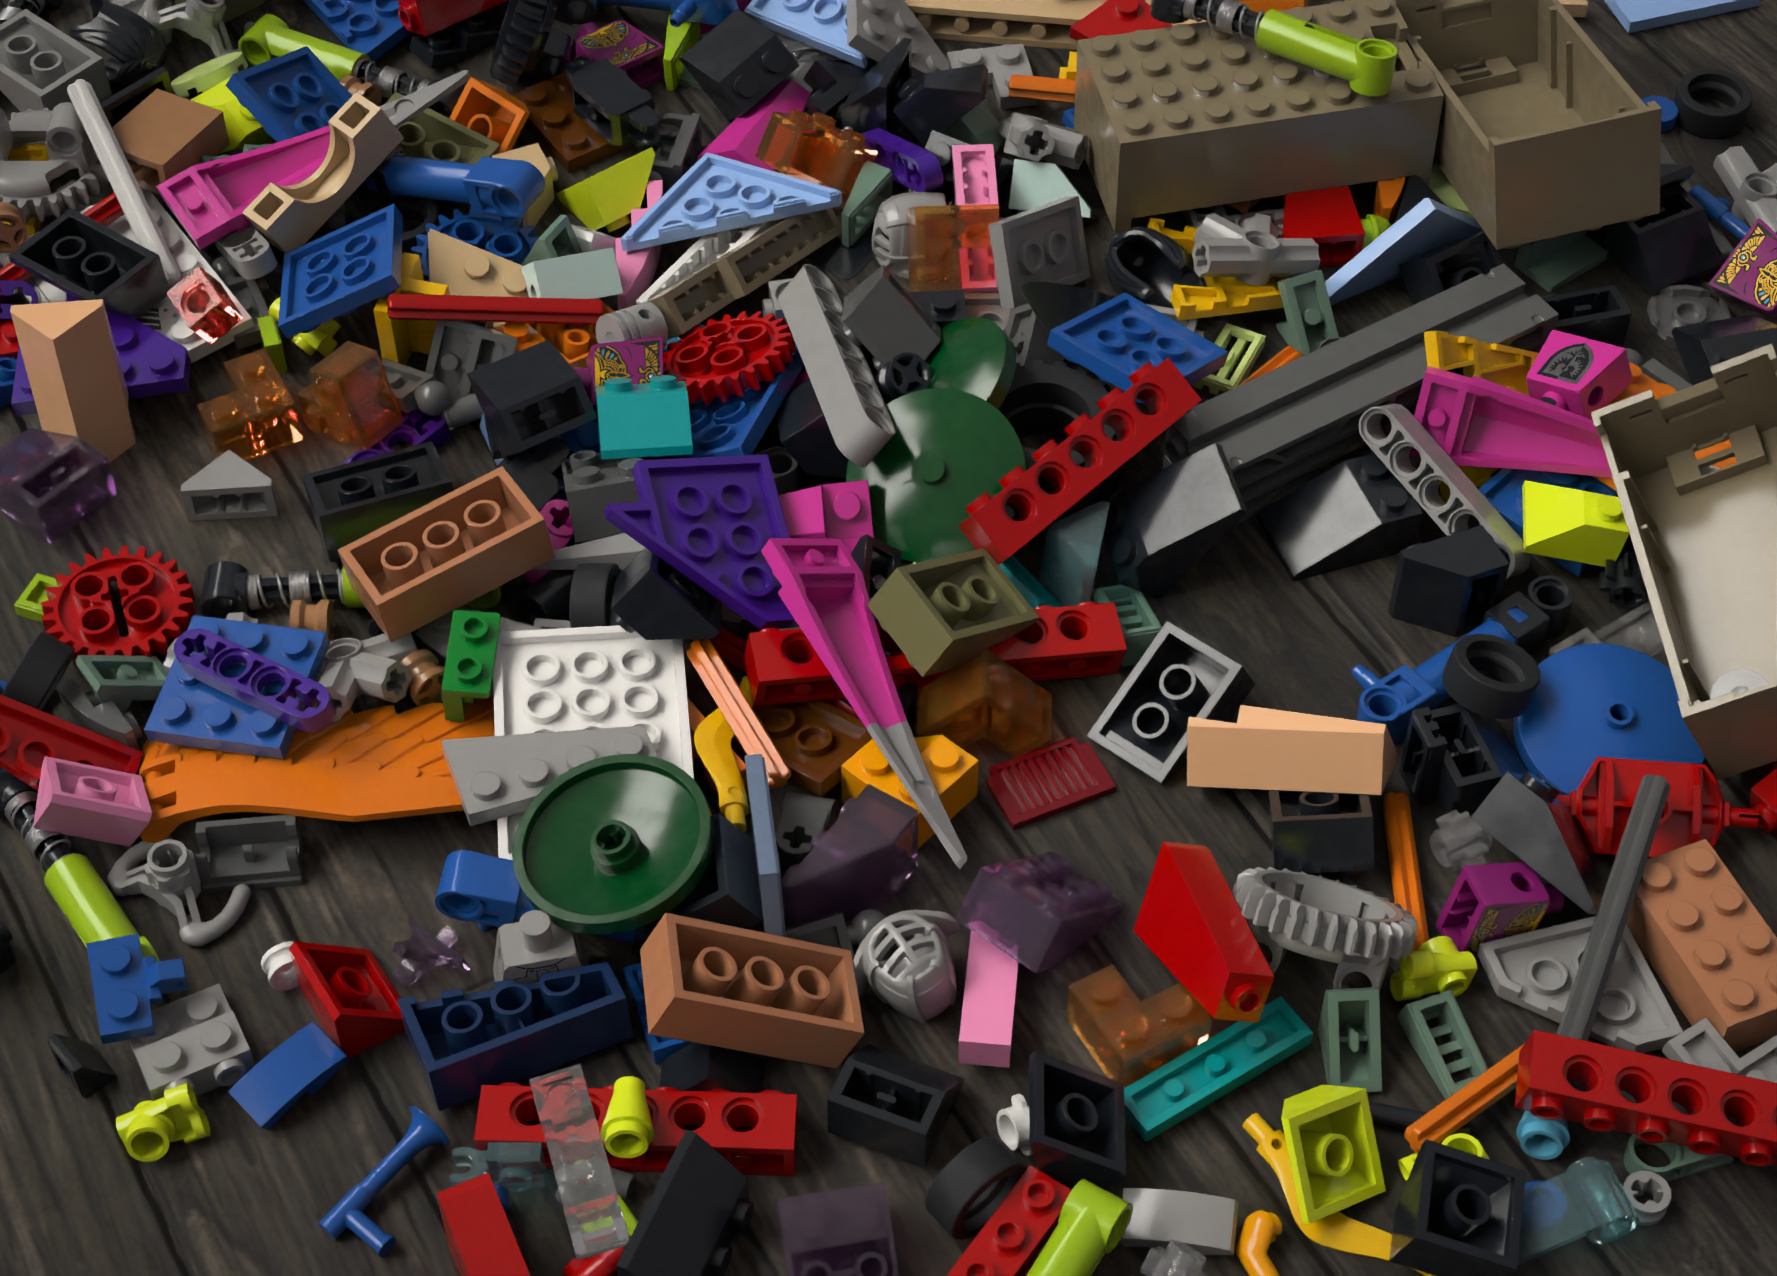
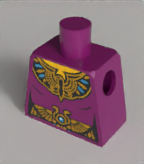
[576,20,665,89]
[1709,218,1777,319]
[572,337,663,416]
[1435,862,1564,959]

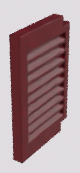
[985,736,1116,830]

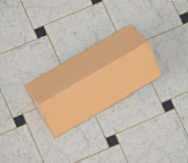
[10,299,136,478]
[1187,705,1397,795]

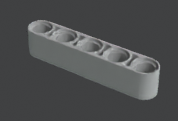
[1358,404,1531,580]

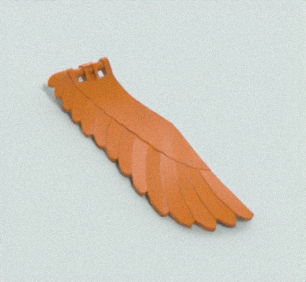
[139,698,495,843]

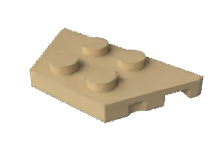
[428,228,529,328]

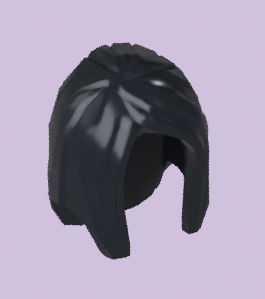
[70,0,167,86]
[1104,226,1206,309]

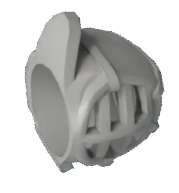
[872,192,951,281]
[853,910,960,1024]

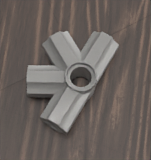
[998,112,1088,170]
[1713,146,1777,234]
[1192,213,1321,286]
[308,633,417,722]

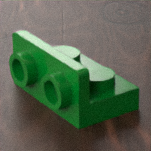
[441,610,501,721]

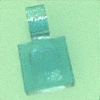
[449,1142,546,1192]

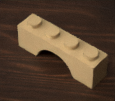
[242,92,404,254]

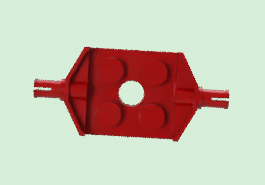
[1557,757,1759,858]

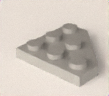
[847,0,950,81]
[1477,916,1683,1053]

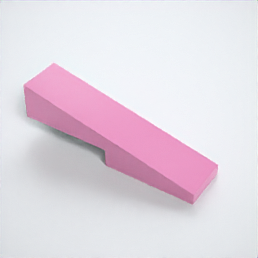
[952,144,999,293]
[958,898,1024,1068]

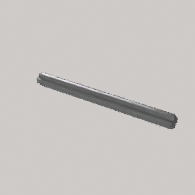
[1556,774,1671,1086]

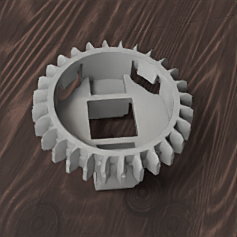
[0,102,108,224]
[1232,867,1418,992]

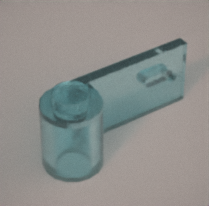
[1487,1156,1639,1276]

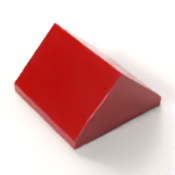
[289,941,405,1059]

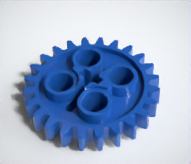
[411,206,539,282]

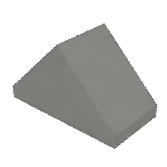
[181,450,278,521]

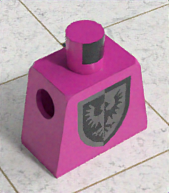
[1526,330,1633,420]

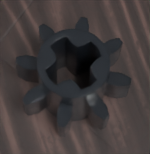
[1600,552,1650,608]

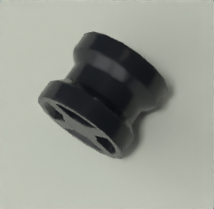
[875,352,931,403]

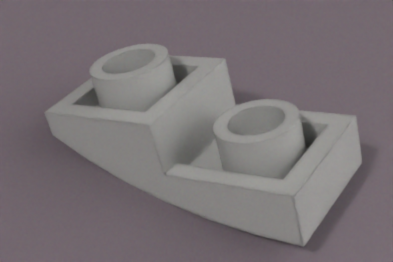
[1120,1188,1239,1255]

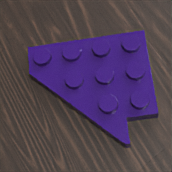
[11,293,191,416]
[604,454,799,630]

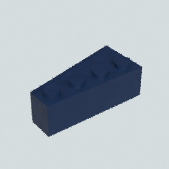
[397,962,634,1111]

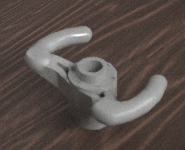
[142,0,254,61]
[106,835,251,947]

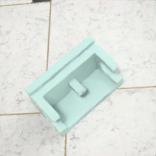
[521,247,623,299]

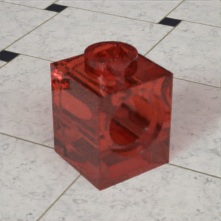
[166,266,244,344]

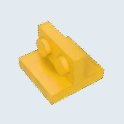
[373,252,450,365]

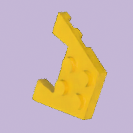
[1147,217,1289,320]
[1424,331,1538,502]

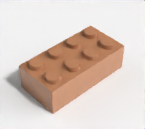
[338,466,555,643]
[1626,839,1777,1052]
[640,913,864,1069]

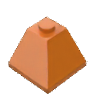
[449,77,530,154]

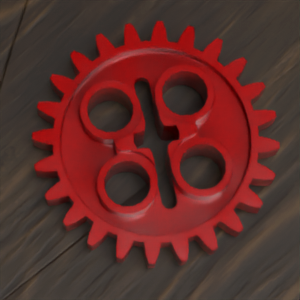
[663,311,796,405]
[41,545,196,668]

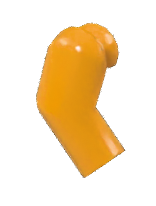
[1236,1210,1282,1276]

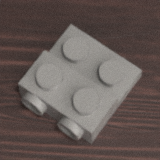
[128,983,255,1101]

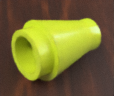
[600,1076,654,1158]

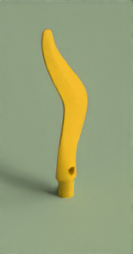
[694,676,753,833]
[1242,1113,1435,1276]

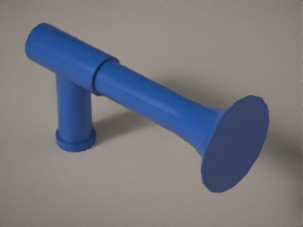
[1688,184,1750,241]
[318,1106,450,1257]

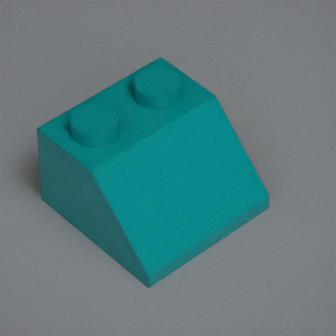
[595,375,693,460]

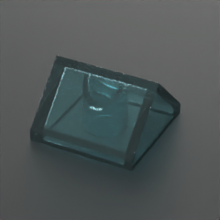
[1039,501,1110,607]

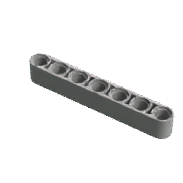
[778,264,896,467]

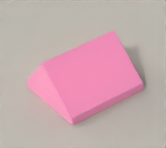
[33,756,152,847]

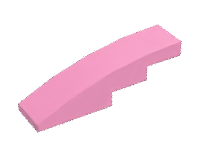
[615,180,664,310]

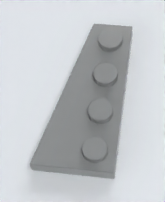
[441,725,658,826]

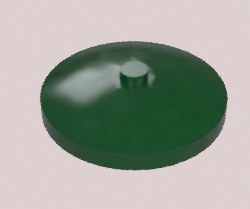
[882,317,1017,410]
[846,388,1028,565]
[512,754,715,935]

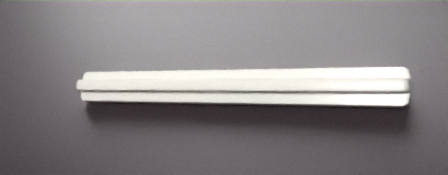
[67,79,181,287]

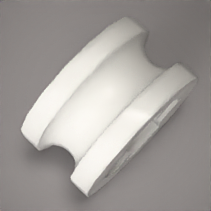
[261,941,299,991]

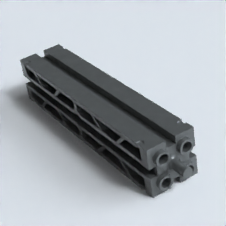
[1162,263,1559,524]

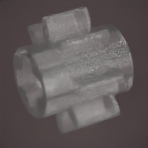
[1430,810,1492,871]
[1140,1240,1209,1276]

